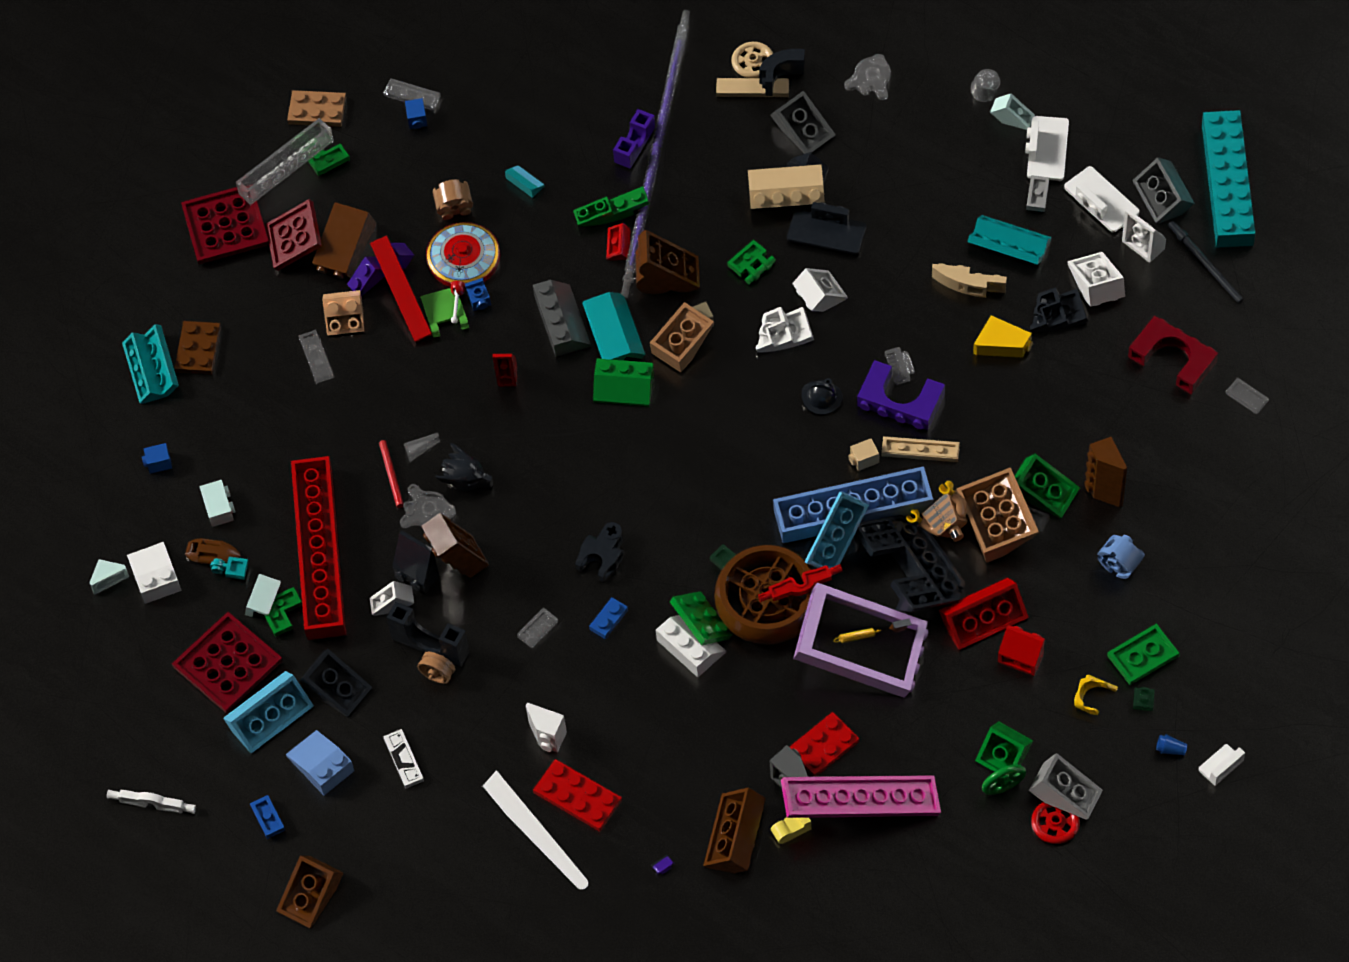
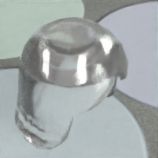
[970,69,1000,102]

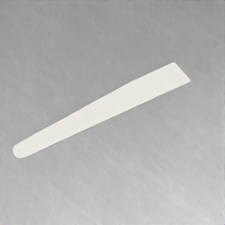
[483,770,588,889]

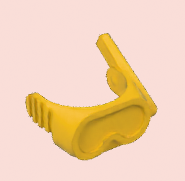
[1074,675,1118,715]

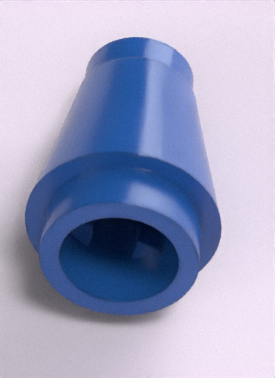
[1156,734,1187,755]

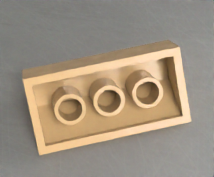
[748,165,825,209]

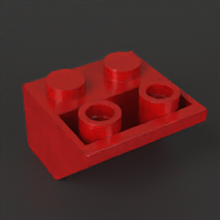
[998,625,1045,676]

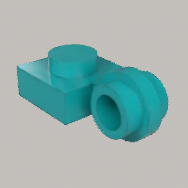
[210,557,248,580]

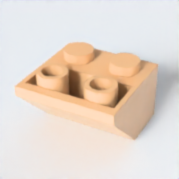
[322,290,364,335]

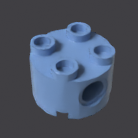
[1097,535,1145,579]

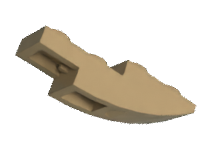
[932,264,1007,298]

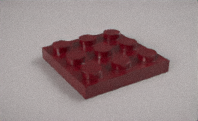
[266,199,322,271]

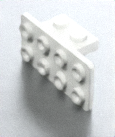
[1025,116,1069,181]
[1064,166,1139,232]

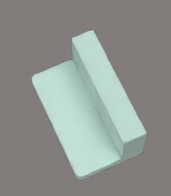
[245,574,281,617]

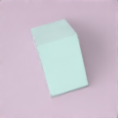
[90,559,129,594]

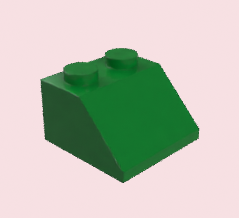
[975,721,1033,772]

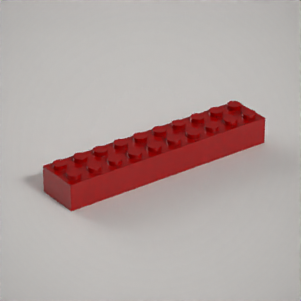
[291,456,346,640]

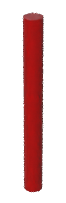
[379,440,404,508]

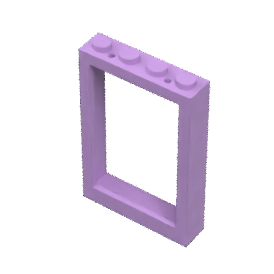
[793,583,928,698]

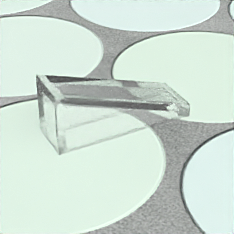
[404,433,440,462]

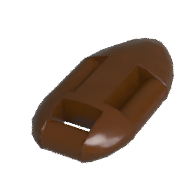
[185,538,241,564]

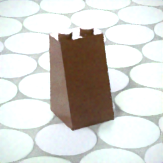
[312,202,377,279]

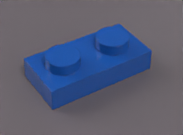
[589,597,628,639]
[250,795,285,839]

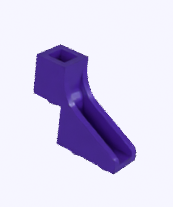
[347,243,414,296]

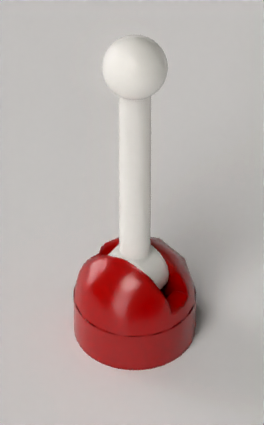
[450,281,465,324]

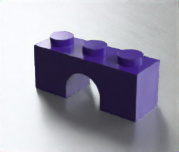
[613,109,655,169]

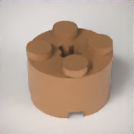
[433,179,473,220]

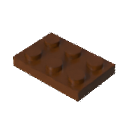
[175,321,221,375]

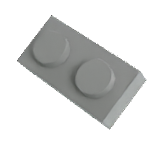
[1026,175,1050,212]

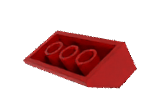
[939,578,1029,650]

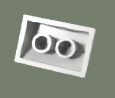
[656,615,726,677]

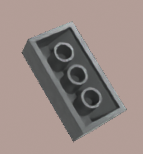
[533,280,591,357]

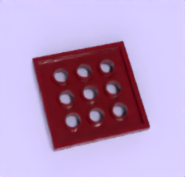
[181,183,269,265]
[172,612,283,714]

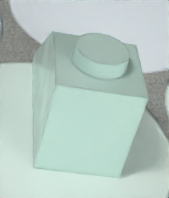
[990,93,1035,130]

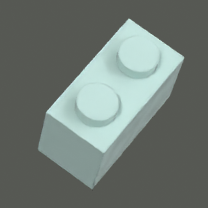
[199,480,235,527]

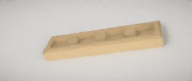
[716,78,789,97]
[882,436,960,462]

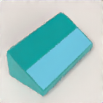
[505,165,545,198]

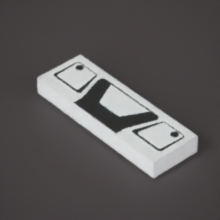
[383,729,424,789]

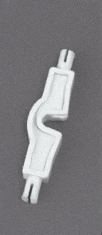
[107,790,196,813]

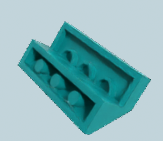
[968,215,1052,265]
[582,292,645,360]
[122,324,179,404]

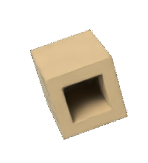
[848,439,879,471]

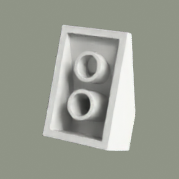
[1122,209,1166,263]
[1068,252,1125,306]
[127,542,182,604]

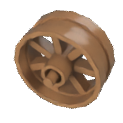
[417,652,455,684]

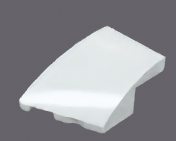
[756,307,814,352]

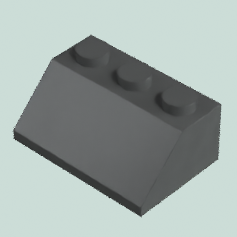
[1132,157,1195,223]

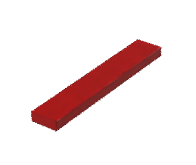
[370,235,432,343]

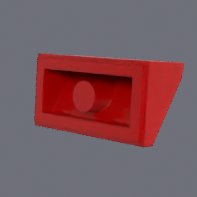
[606,223,631,260]

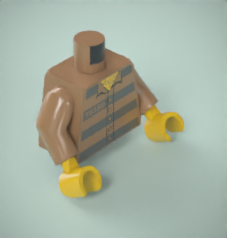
[906,481,968,542]

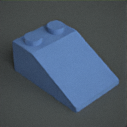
[286,730,354,795]

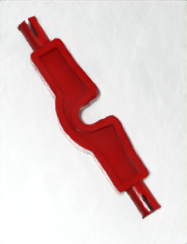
[758,564,843,602]

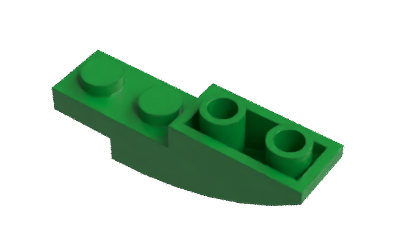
[573,186,650,227]

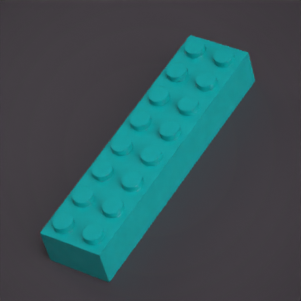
[1202,110,1255,248]

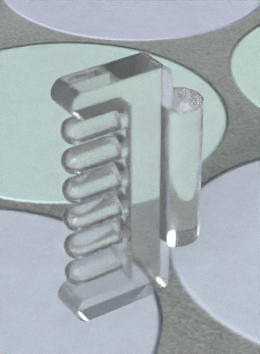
[885,347,915,384]

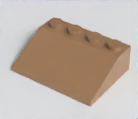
[957,468,1039,563]

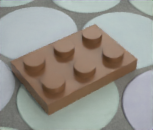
[287,90,346,127]

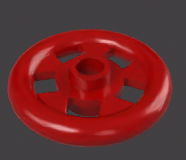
[1031,802,1080,844]

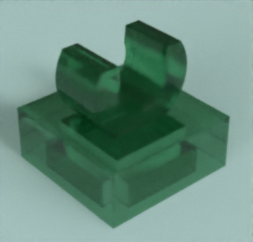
[710,544,736,570]
[1133,687,1155,711]

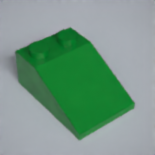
[1015,454,1080,518]

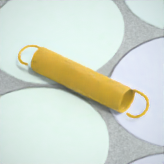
[834,628,881,643]

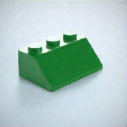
[593,358,654,407]

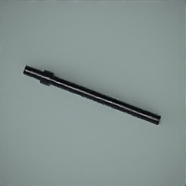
[1168,221,1244,304]

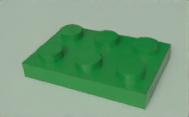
[670,591,733,645]
[1107,623,1179,685]

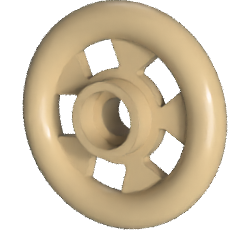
[732,42,773,78]

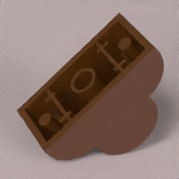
[635,230,700,294]

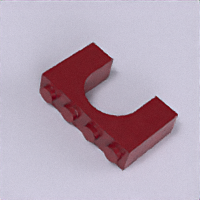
[1128,316,1218,395]

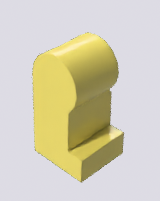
[770,818,811,844]

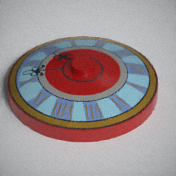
[426,222,500,288]

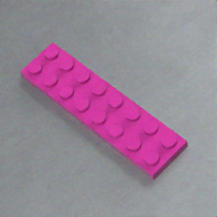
[781,776,941,818]

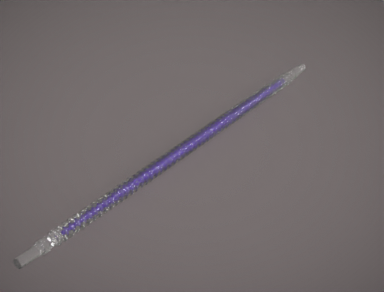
[621,10,690,298]

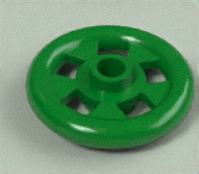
[982,764,1026,795]

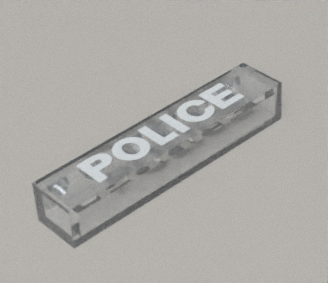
[236,118,334,205]

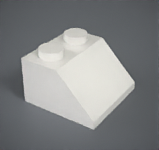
[793,268,848,312]
[526,703,567,753]

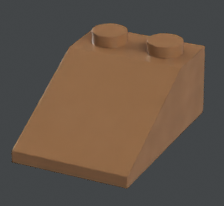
[650,302,714,372]

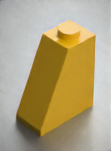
[973,315,1033,357]

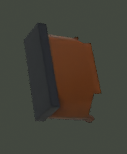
[889,618,912,632]

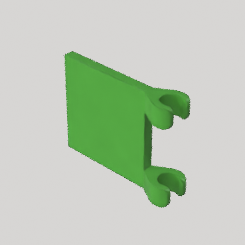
[420,288,469,338]

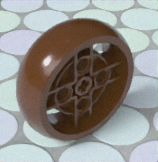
[714,545,813,645]

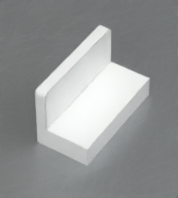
[1199,744,1245,786]

